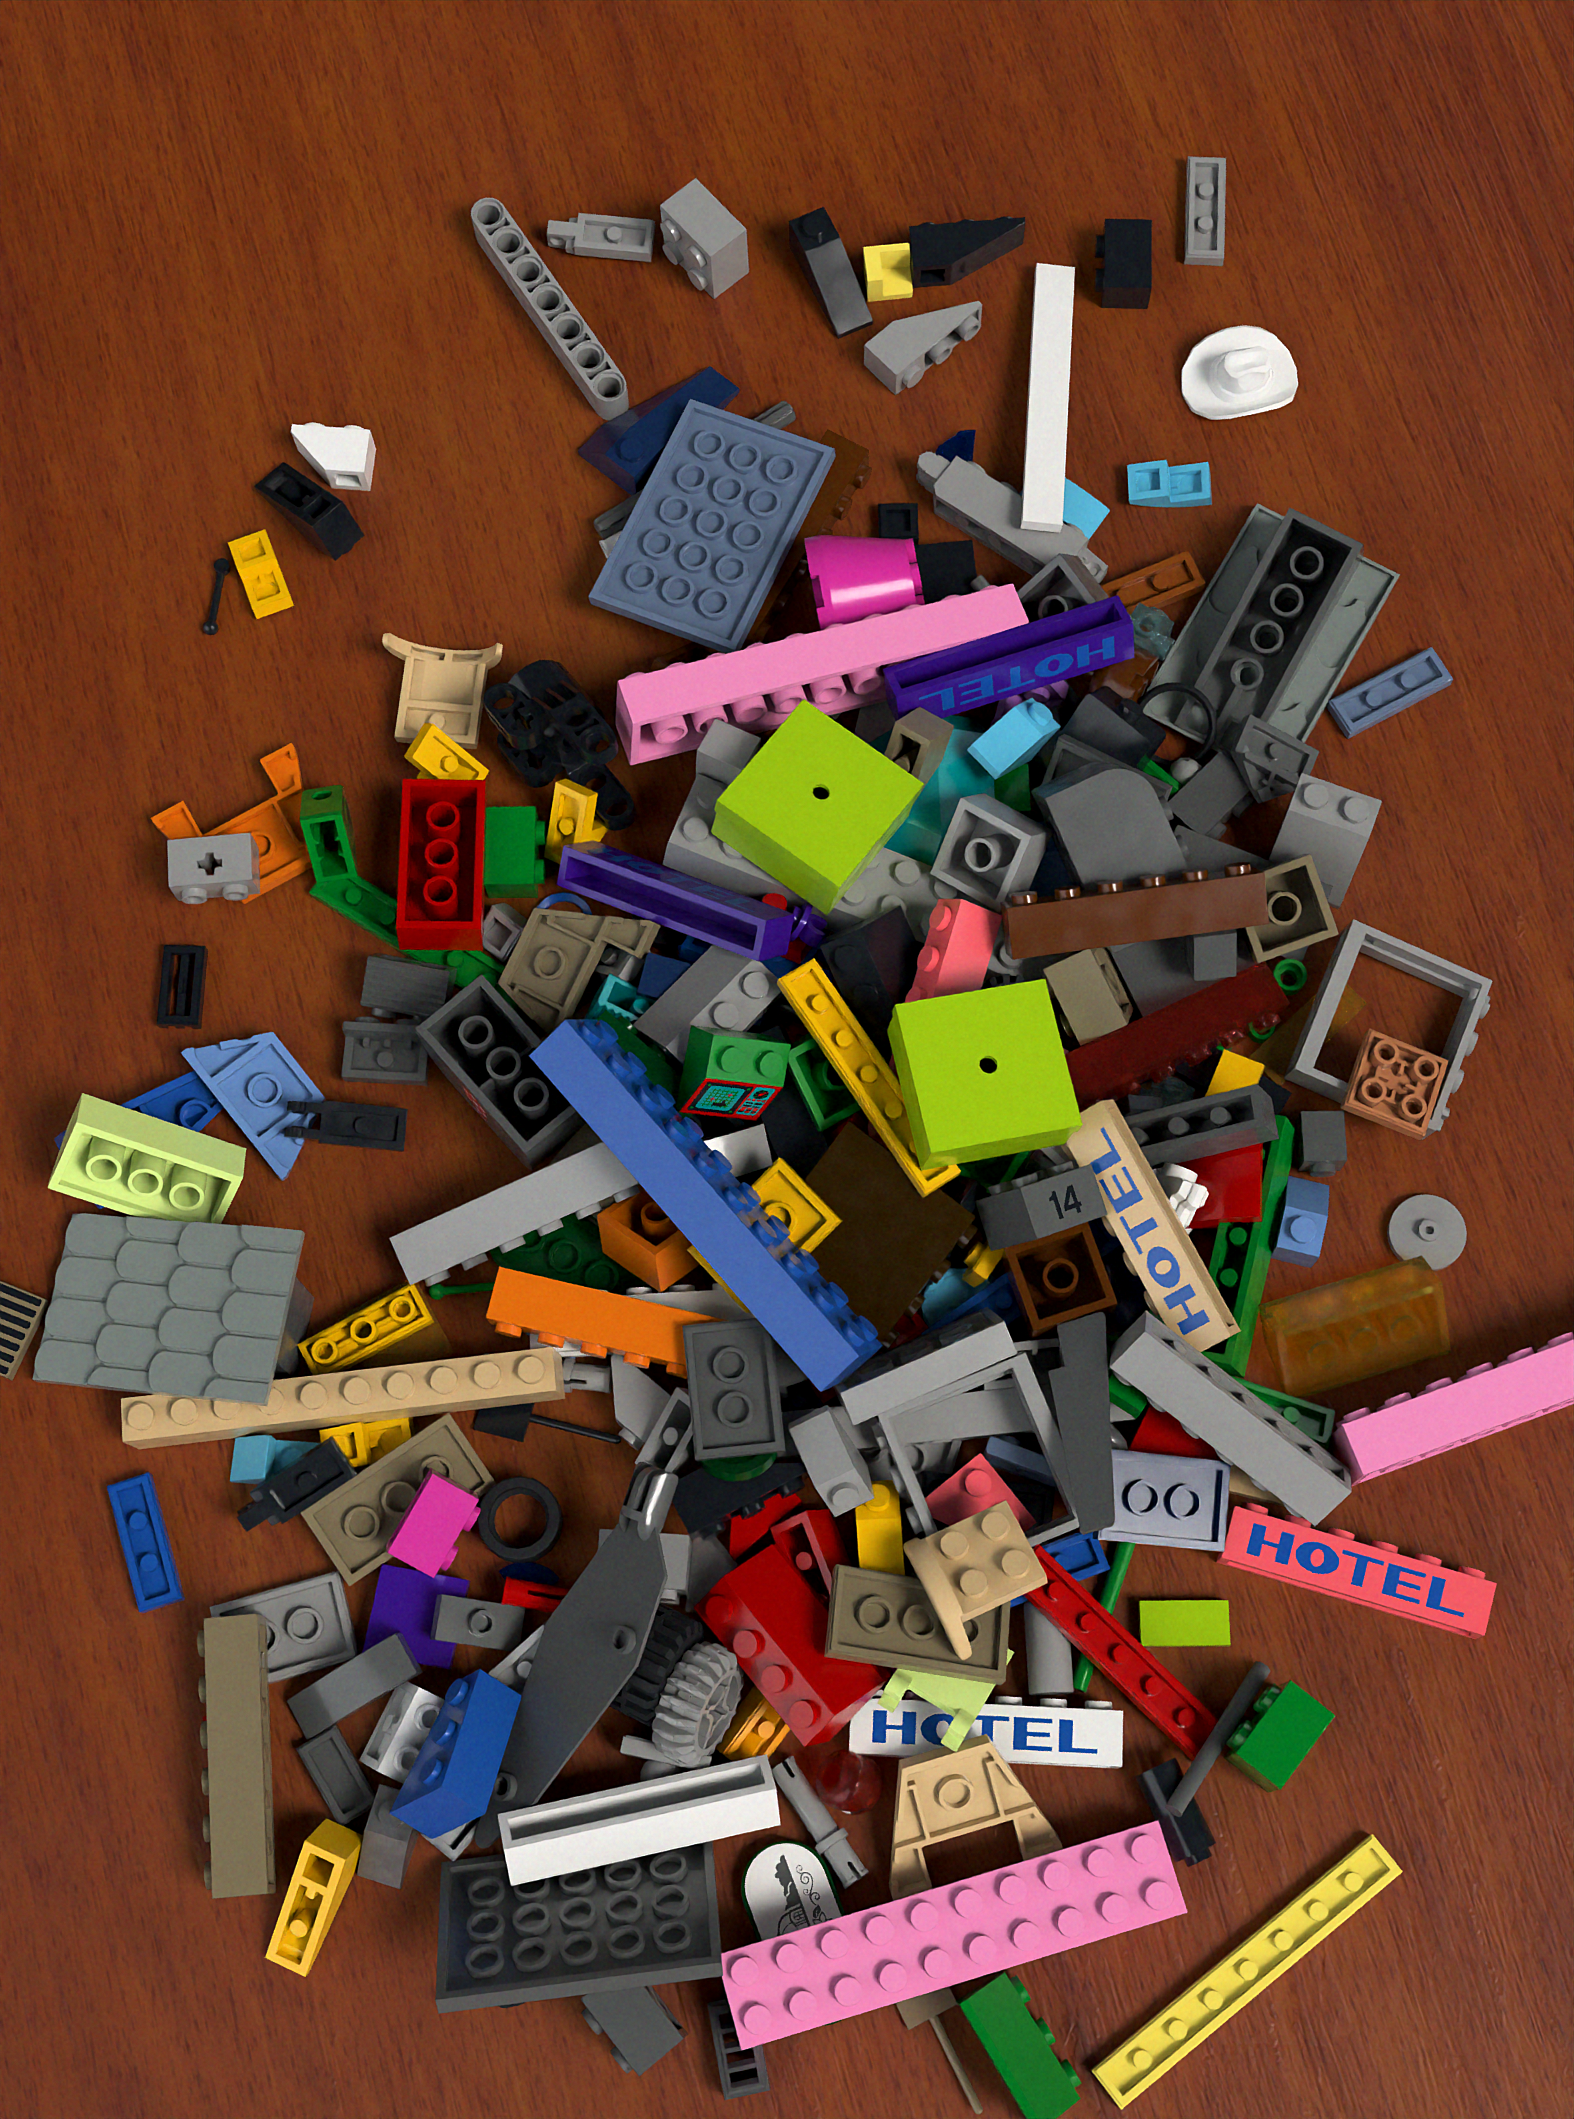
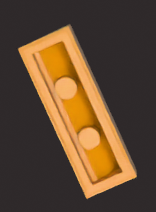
[715,1685,790,1762]

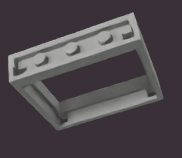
[1284,919,1493,1140]
[871,1352,1079,1547]

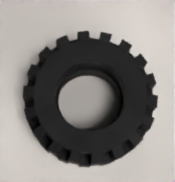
[609,1603,704,1727]

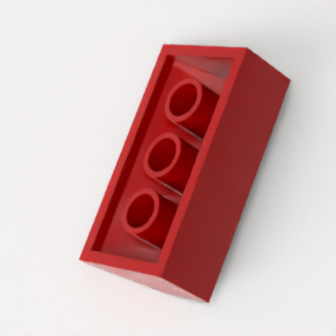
[694,1544,888,1747]

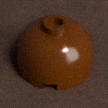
[1084,647,1159,703]

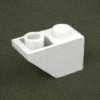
[291,422,376,491]

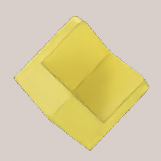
[863,243,913,302]

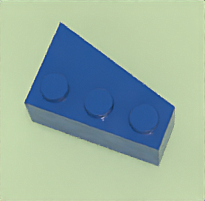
[389,1669,522,1839]

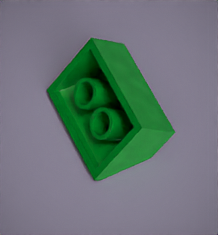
[956,1971,1082,2119]

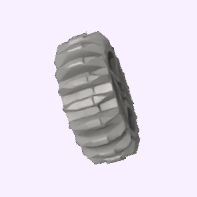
[652,1641,744,1767]

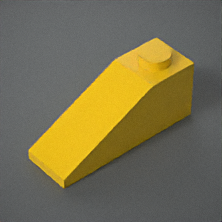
[854,1480,905,1575]
[265,1818,363,1977]

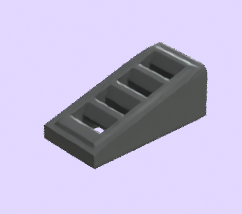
[707,1998,771,2100]

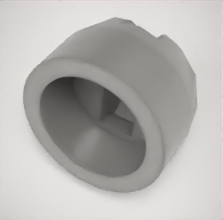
[1168,758,1203,786]

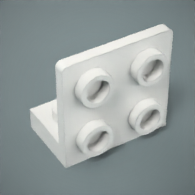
[359,1681,445,1784]

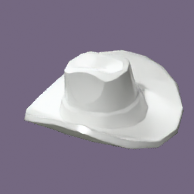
[1181,325,1298,420]

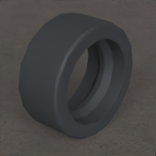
[477,1476,563,1564]

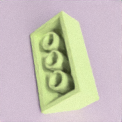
[47,1093,246,1224]

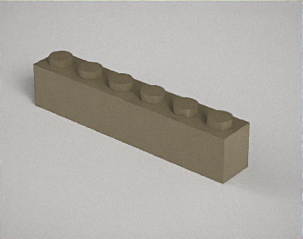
[197,1614,276,1899]

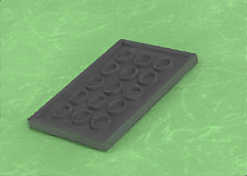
[435,1840,723,2014]

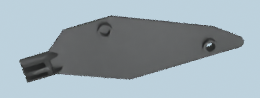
[475,1462,678,1848]

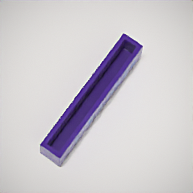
[883,595,1134,721]
[557,840,795,962]

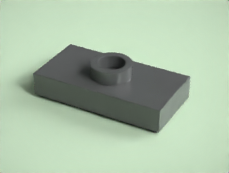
[430,1594,525,1652]

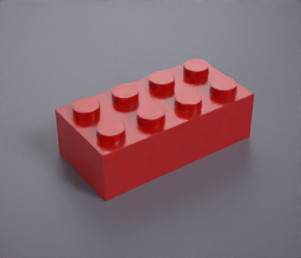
[396,779,488,951]

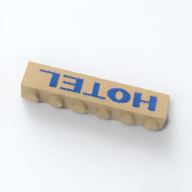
[1061,1099,1241,1353]

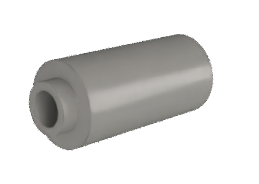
[1023,1602,1074,1696]

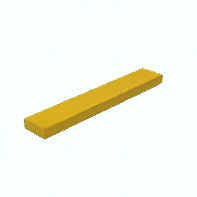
[777,958,961,1198]

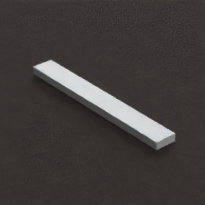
[1020,263,1075,533]

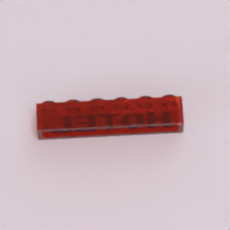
[1065,961,1290,1113]

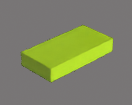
[1138,1600,1231,1647]

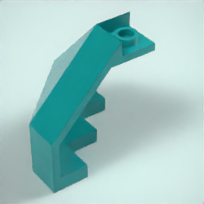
[869,715,995,867]

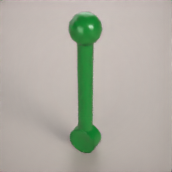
[428,1282,495,1300]

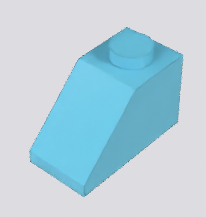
[967,698,1061,780]

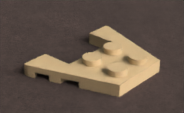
[889,1734,1063,1900]

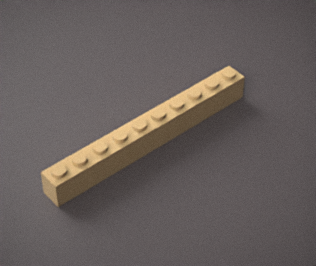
[121,1347,565,1449]

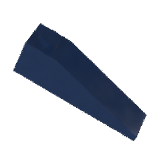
[578,366,740,496]

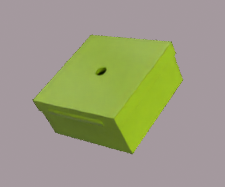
[711,699,924,916]
[887,979,1083,1171]

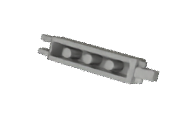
[916,451,1108,583]

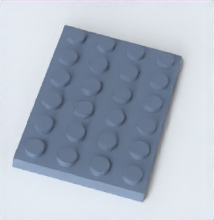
[588,399,836,654]

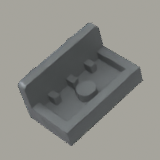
[341,1017,430,1086]

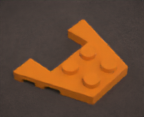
[151,742,312,904]

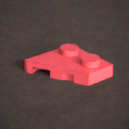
[925,1452,1037,1532]

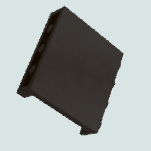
[804,1121,979,1356]

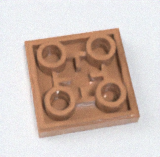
[1340,1028,1449,1140]

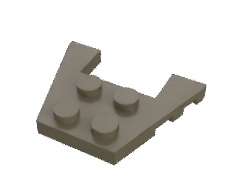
[498,908,661,1035]

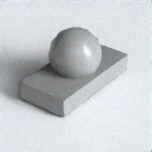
[620,1735,714,1782]

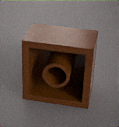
[1002,1222,1118,1341]

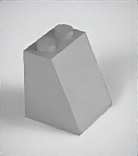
[1268,773,1382,909]

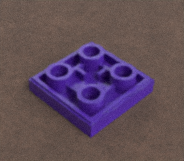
[362,1564,470,1670]

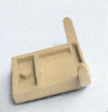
[382,633,503,749]
[903,1500,1048,1660]

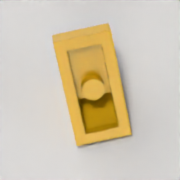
[404,723,489,780]
[544,779,608,864]

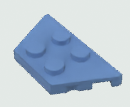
[181,1032,326,1181]

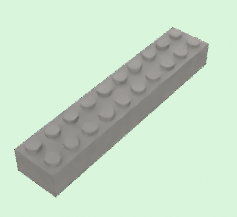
[662,774,1061,1014]

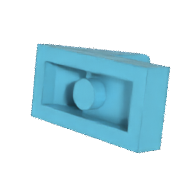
[230,1435,320,1484]

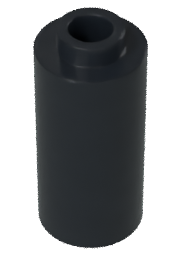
[1135,1757,1216,1867]

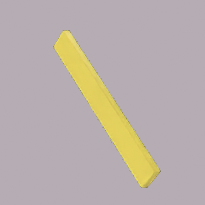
[1091,1834,1403,2110]

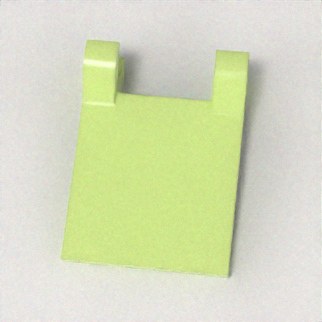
[877,1649,1014,1752]

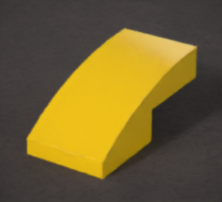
[228,529,294,619]
[319,1417,415,1470]

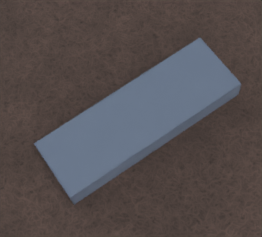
[1326,647,1453,739]

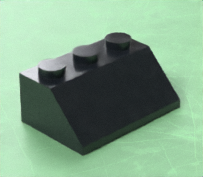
[820,904,921,1058]

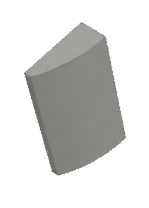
[833,1307,1017,1425]

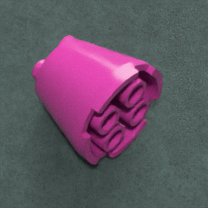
[804,535,925,630]

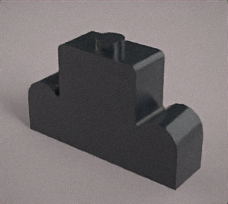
[1031,686,1169,802]

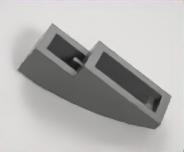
[287,1633,423,1740]

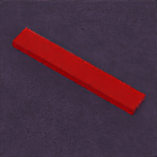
[1023,1544,1218,1761]

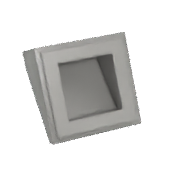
[483,903,528,963]

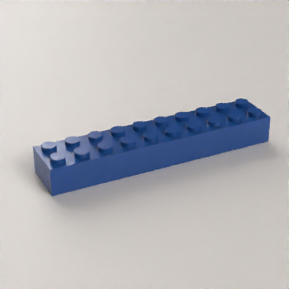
[529,1019,883,1392]

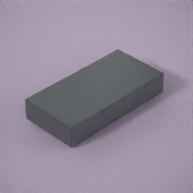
[296,1725,376,1827]

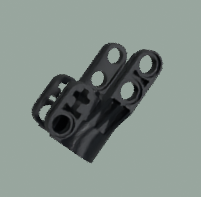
[483,660,636,831]

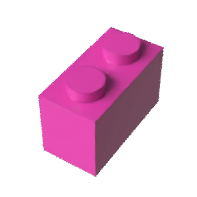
[386,1468,481,1578]

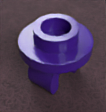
[789,902,827,948]

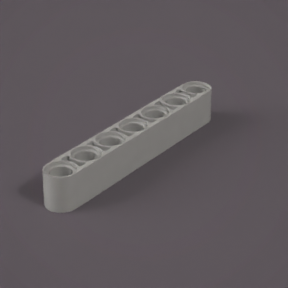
[471,198,629,421]

